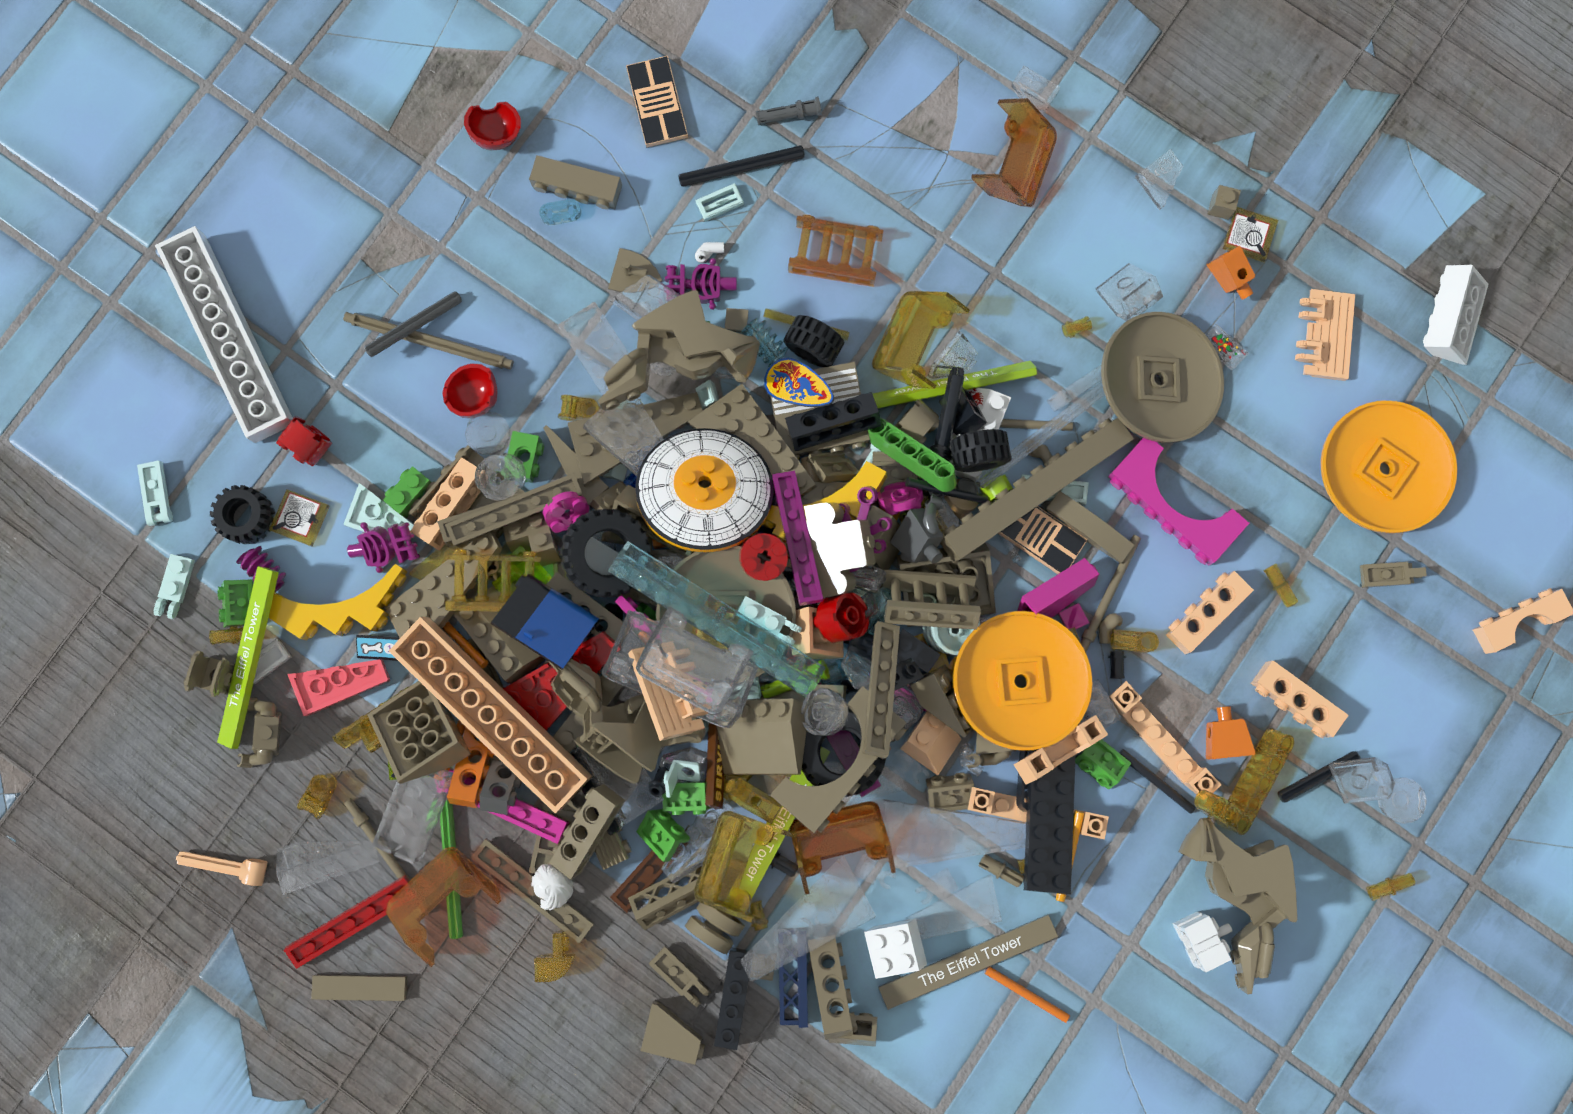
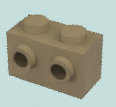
[829,1011,877,1047]

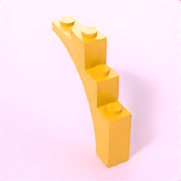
[763,461,887,543]
[269,564,408,641]

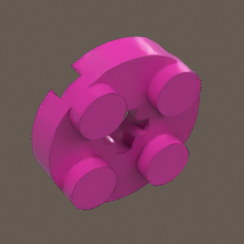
[877,482,923,515]
[543,491,589,533]

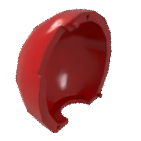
[464,102,521,151]
[442,364,497,419]

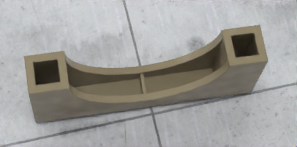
[770,686,907,834]

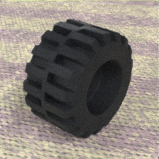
[783,315,845,367]
[950,429,1012,472]
[210,485,275,544]

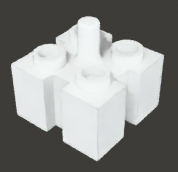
[1172,912,1232,972]

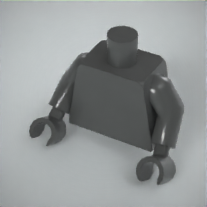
[890,494,943,564]

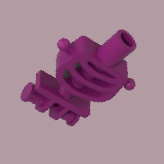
[665,258,737,310]
[347,522,420,573]

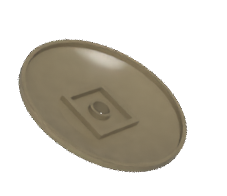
[1101,312,1224,443]
[656,546,796,684]

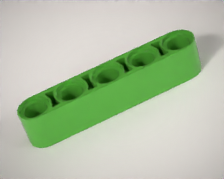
[868,418,957,492]

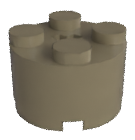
[895,399,940,444]

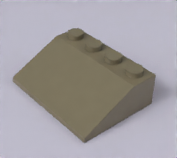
[896,543,996,627]
[453,576,545,684]
[367,681,471,784]
[716,698,810,775]

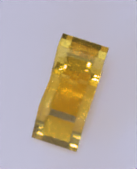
[534,931,575,982]

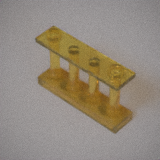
[445,549,542,612]

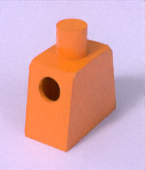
[1206,246,1255,300]
[1206,706,1256,759]

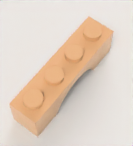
[1473,588,1573,654]
[1013,715,1108,784]

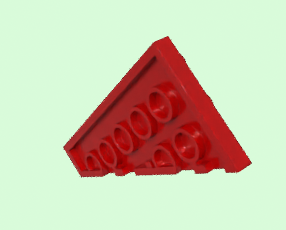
[503,631,620,731]

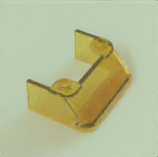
[872,291,970,389]
[694,811,797,925]

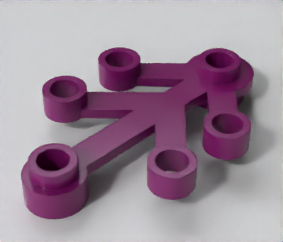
[840,486,892,572]

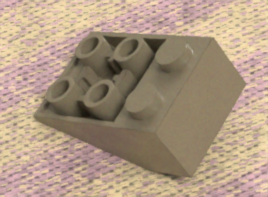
[910,664,973,737]

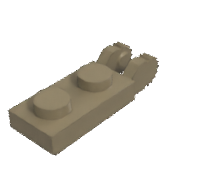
[649,946,711,1007]

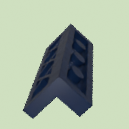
[778,929,808,1028]

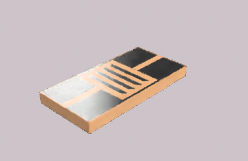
[626,56,688,148]
[998,506,1087,574]

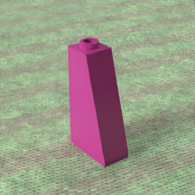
[1017,558,1099,618]

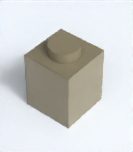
[1207,185,1241,220]

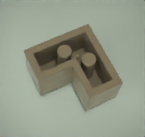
[503,512,561,567]

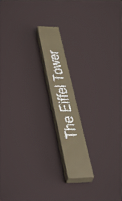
[878,914,1058,1010]

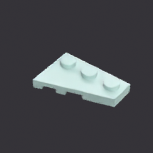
[343,483,414,543]

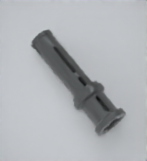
[756,96,822,125]

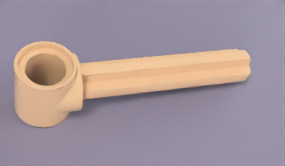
[176,851,268,886]

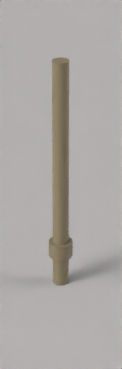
[1080,535,1141,653]
[344,798,432,915]

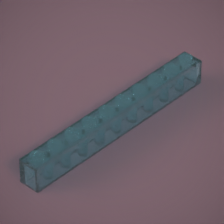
[608,541,825,698]

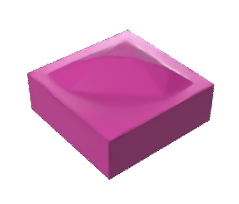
[1058,603,1089,632]

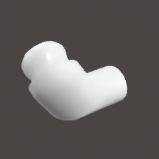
[695,242,724,263]

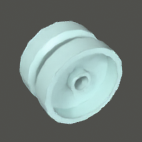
[922,604,980,655]

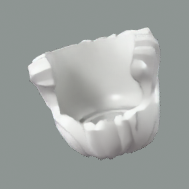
[531,864,573,910]

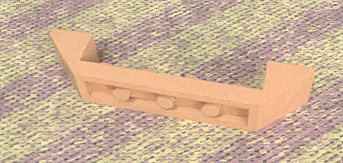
[1109,681,1221,801]
[967,787,1109,840]

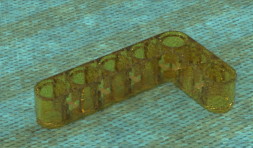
[1194,728,1294,835]

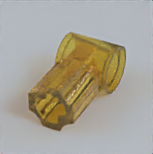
[1111,629,1159,653]

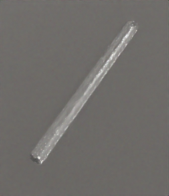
[975,382,1105,488]

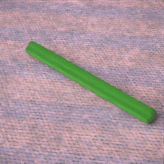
[439,800,463,939]

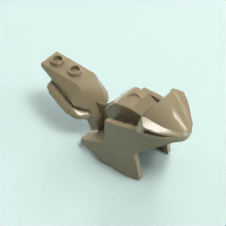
[598,290,760,411]
[548,658,706,784]
[1178,818,1297,994]

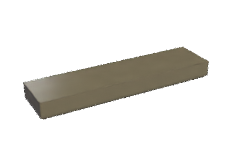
[311,974,407,1001]

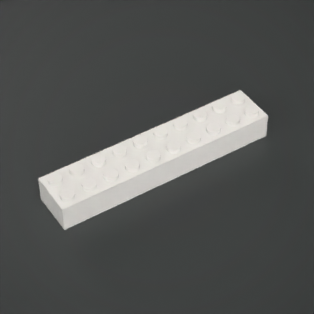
[155,226,293,443]

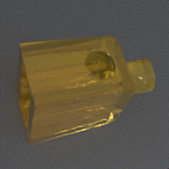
[725,778,782,824]

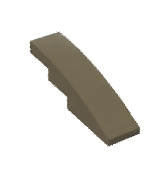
[1047,491,1134,564]

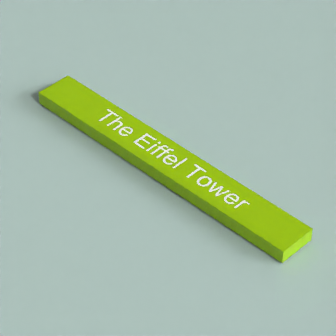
[872,360,1037,408]
[217,566,279,749]
[722,747,830,917]

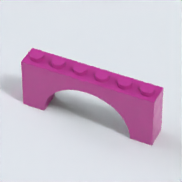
[1108,438,1249,566]

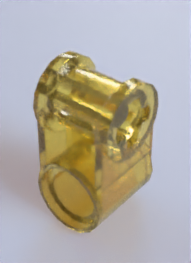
[558,395,602,421]
[297,773,337,819]

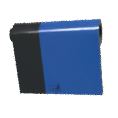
[491,574,599,670]

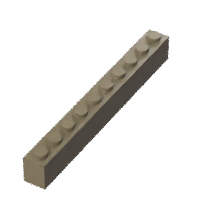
[940,418,1134,563]

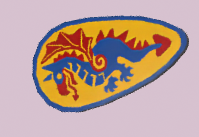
[764,357,834,407]

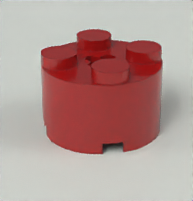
[276,416,333,467]
[739,533,788,581]
[814,593,869,643]

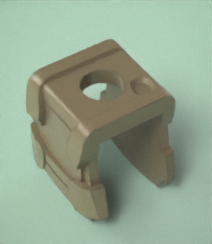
[184,651,235,697]

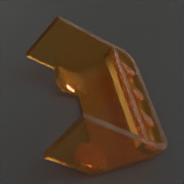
[971,98,1057,207]
[790,801,896,895]
[386,847,501,967]

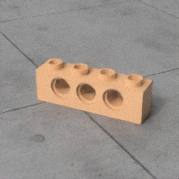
[410,457,491,551]
[1166,571,1254,654]
[1251,660,1349,738]

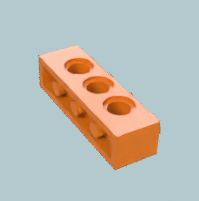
[447,727,495,808]

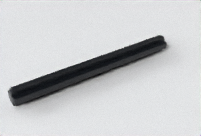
[678,145,805,187]

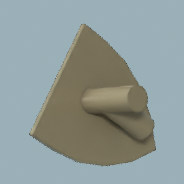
[608,248,662,293]

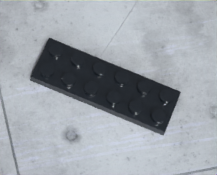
[1023,750,1075,895]

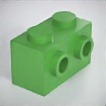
[383,466,431,518]

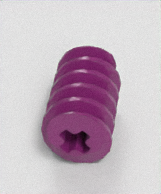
[236,546,286,593]

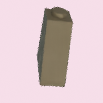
[641,1000,705,1065]

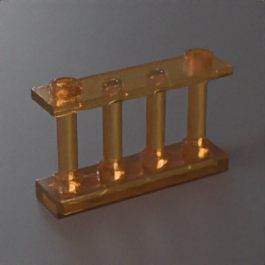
[788,215,884,287]

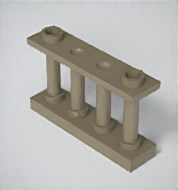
[882,570,981,630]

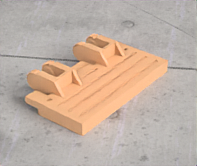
[1295,289,1355,381]
[628,641,712,741]

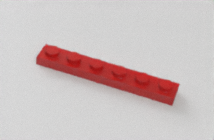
[284,875,418,969]

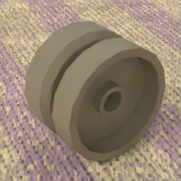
[685,897,745,955]

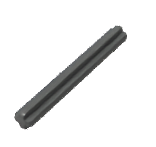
[364,291,462,357]

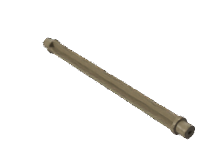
[343,312,514,370]

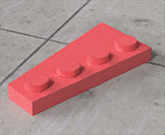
[287,659,391,717]

